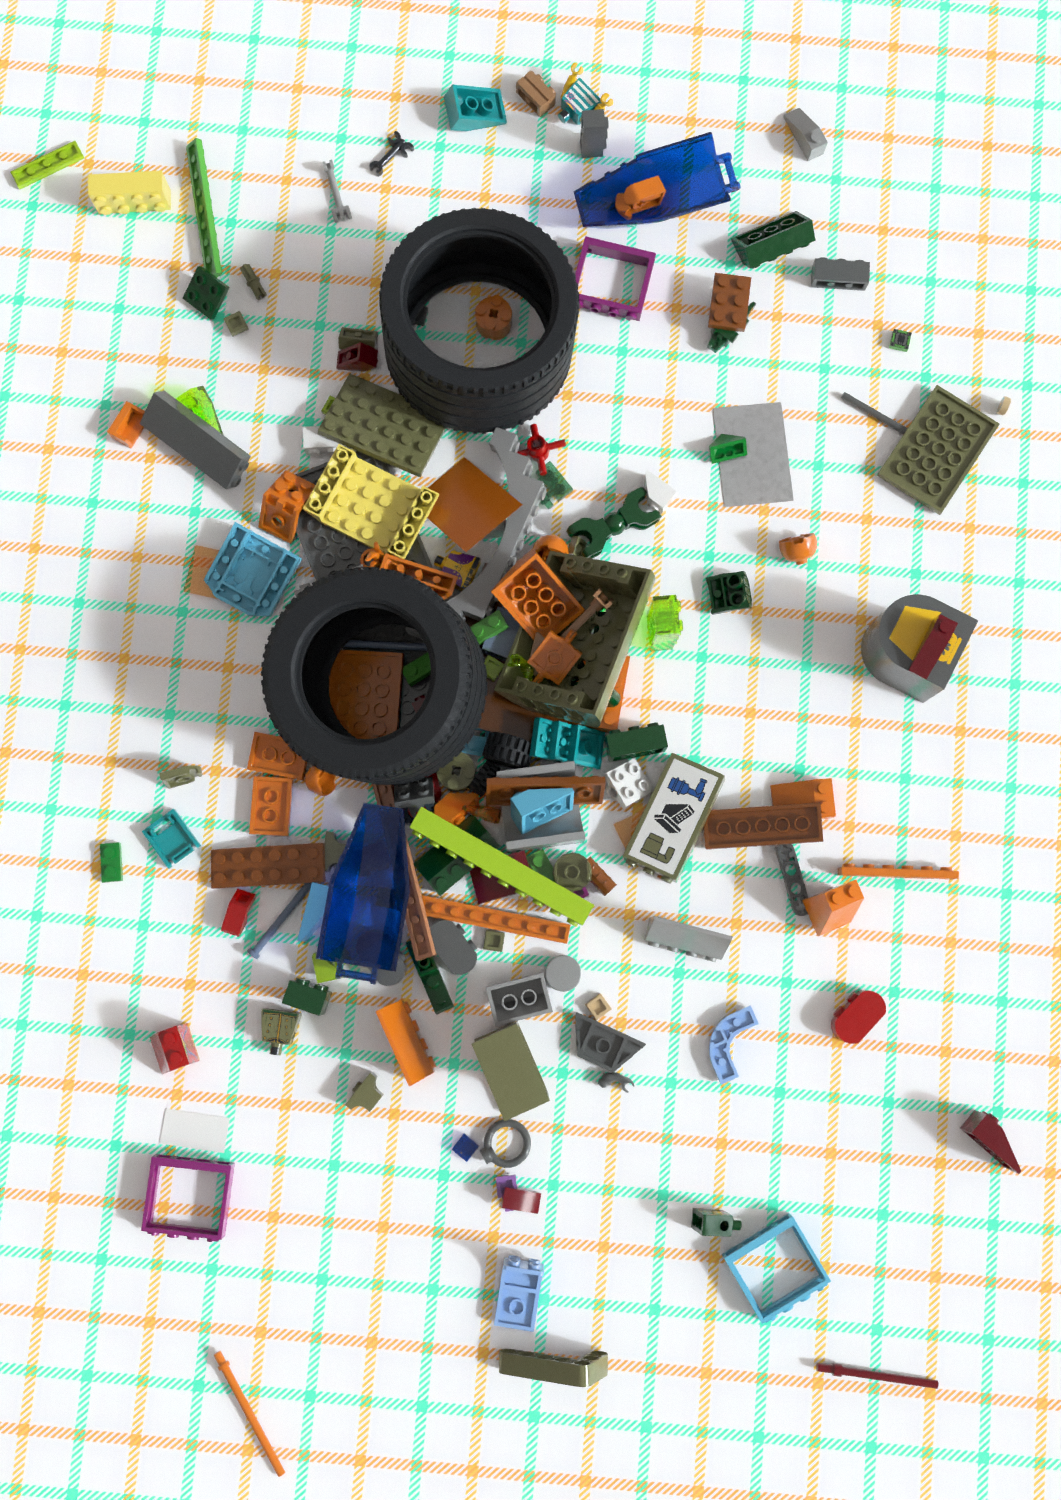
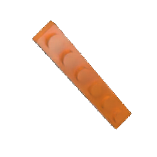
[838,863,959,880]

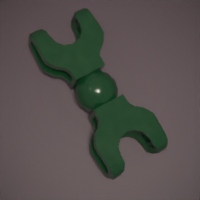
[566,487,662,558]

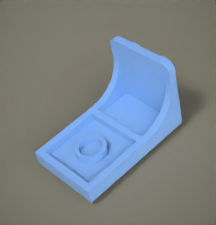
[494,1255,544,1332]

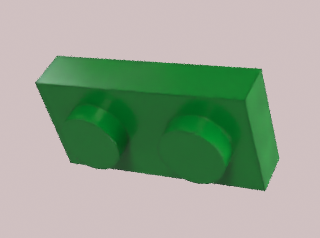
[100,842,123,883]

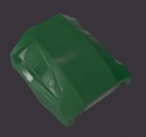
[706,571,752,615]

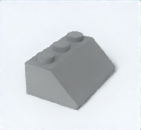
[486,973,553,1027]

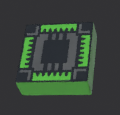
[889,329,912,352]

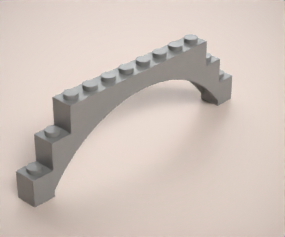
[405,427,546,640]

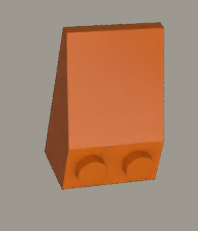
[770,778,836,819]

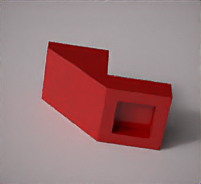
[221,889,256,937]

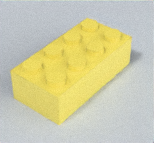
[88,170,171,215]

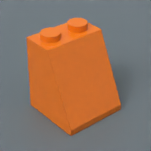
[802,880,864,936]

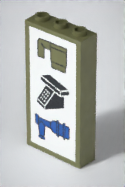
[623,753,725,884]

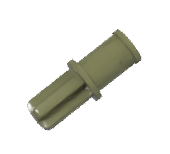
[240,264,267,300]

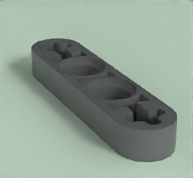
[776,844,808,916]

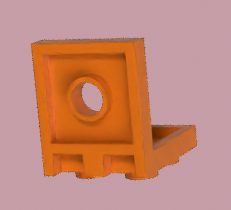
[258,470,315,544]

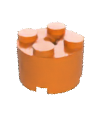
[475,295,512,340]

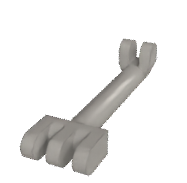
[322,159,352,223]

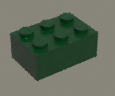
[604,722,668,763]

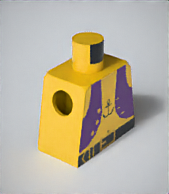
[434,551,481,592]

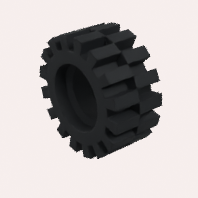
[469,760,501,797]

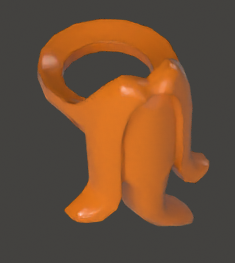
[360,542,385,568]

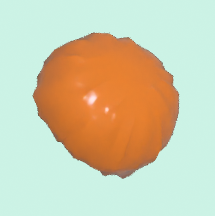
[305,766,336,796]

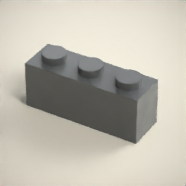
[580,109,609,158]
[811,257,870,291]

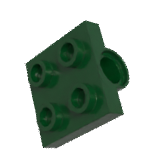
[182,266,230,320]

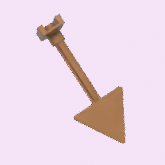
[525,587,614,677]

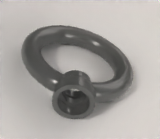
[479,1119,531,1168]

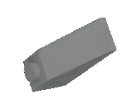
[783,108,828,161]

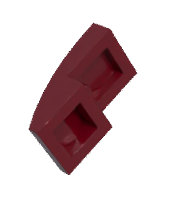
[500,1187,542,1214]

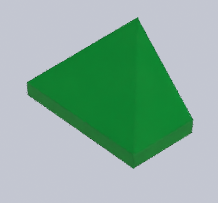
[709,434,747,464]

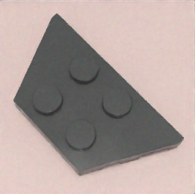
[575,1012,646,1073]

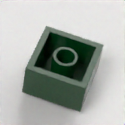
[282,977,332,1016]

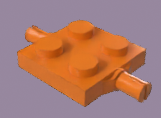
[527,629,582,685]

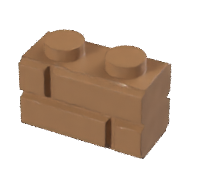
[516,70,556,117]

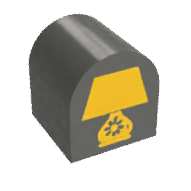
[861,594,979,703]

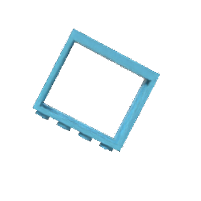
[722,1213,831,1324]

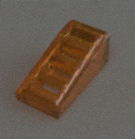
[462,805,502,824]

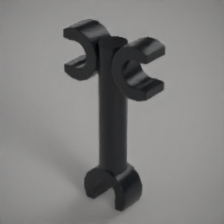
[369,131,414,177]

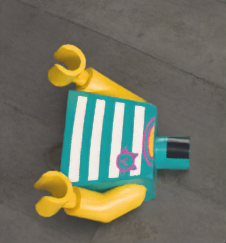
[558,62,613,125]

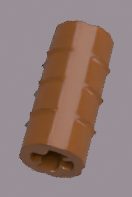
[587,856,617,897]

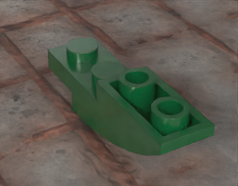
[406,940,454,1015]

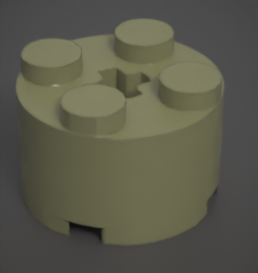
[437,752,476,792]

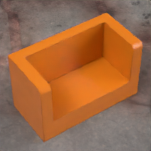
[107,401,145,449]

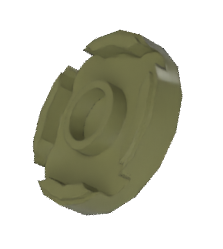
[553,852,592,892]

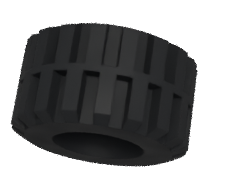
[482,732,532,769]

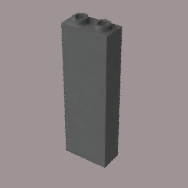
[140,390,251,490]

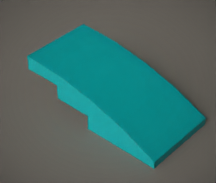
[530,717,605,770]

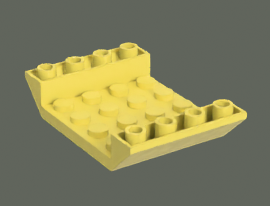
[303,444,439,559]

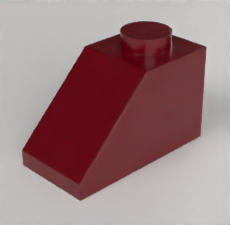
[336,342,378,372]

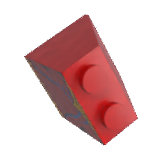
[150,1023,200,1075]

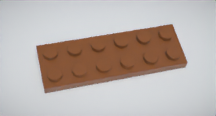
[486,776,606,806]
[704,802,824,850]
[211,843,326,889]

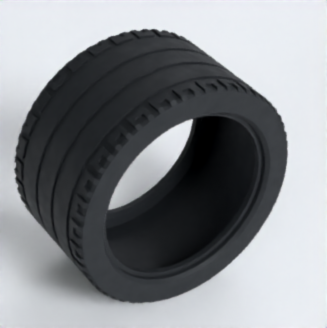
[379,207,580,434]

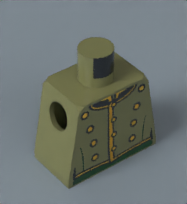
[261,1008,302,1056]

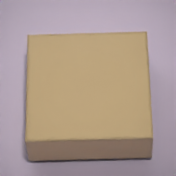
[585,993,612,1021]

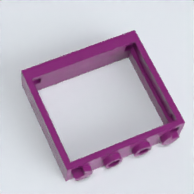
[575,236,656,322]
[141,1154,235,1242]

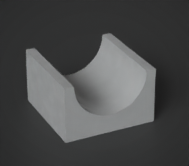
[496,761,585,853]

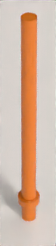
[213,1350,285,1477]

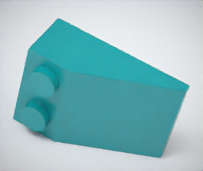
[444,84,507,132]

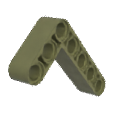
[499,1349,608,1387]

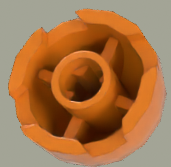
[779,533,817,565]
[533,535,569,562]

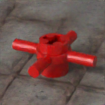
[517,424,566,476]

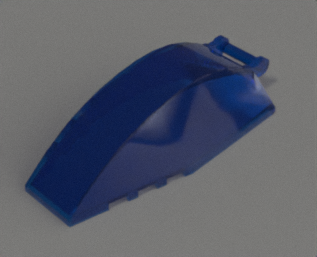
[573,132,741,229]
[316,803,410,985]

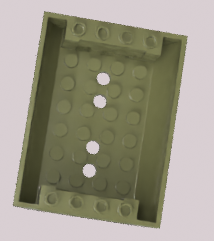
[494,551,656,728]

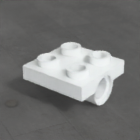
[603,758,654,808]

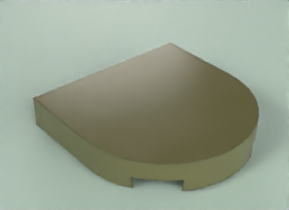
[159,765,203,789]

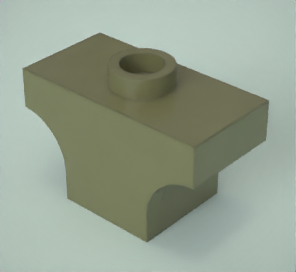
[324,831,350,872]
[345,1072,384,1112]

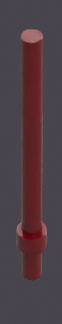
[816,1363,939,1389]

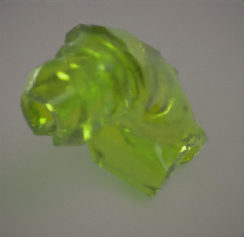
[508,654,534,681]

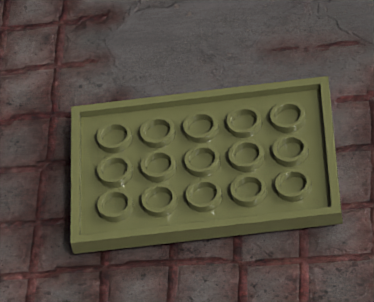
[318,373,446,478]
[877,385,1000,515]

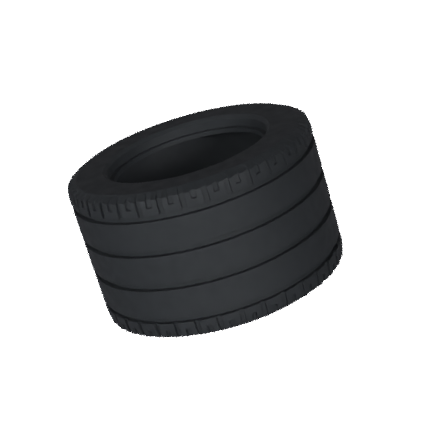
[261,567,488,785]

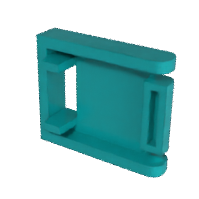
[142,808,201,869]

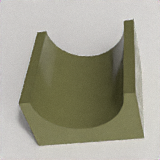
[471,1021,550,1122]

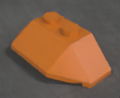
[380,553,458,600]

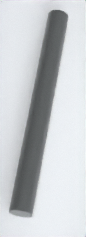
[841,392,908,435]

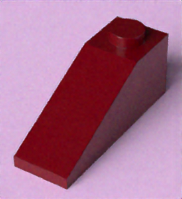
[908,614,958,680]

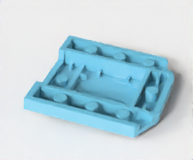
[204,522,302,617]

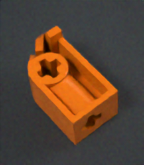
[615,176,666,220]

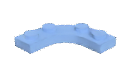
[709,1005,759,1085]

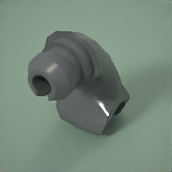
[598,1072,635,1093]

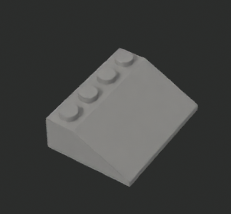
[644,916,733,963]

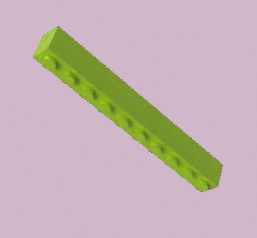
[410,807,594,927]

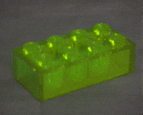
[646,595,683,652]

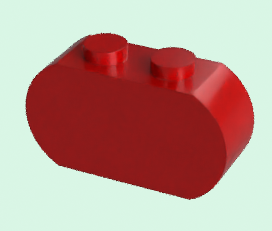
[831,990,886,1044]

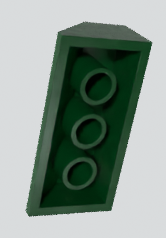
[731,211,816,269]
[414,814,500,896]

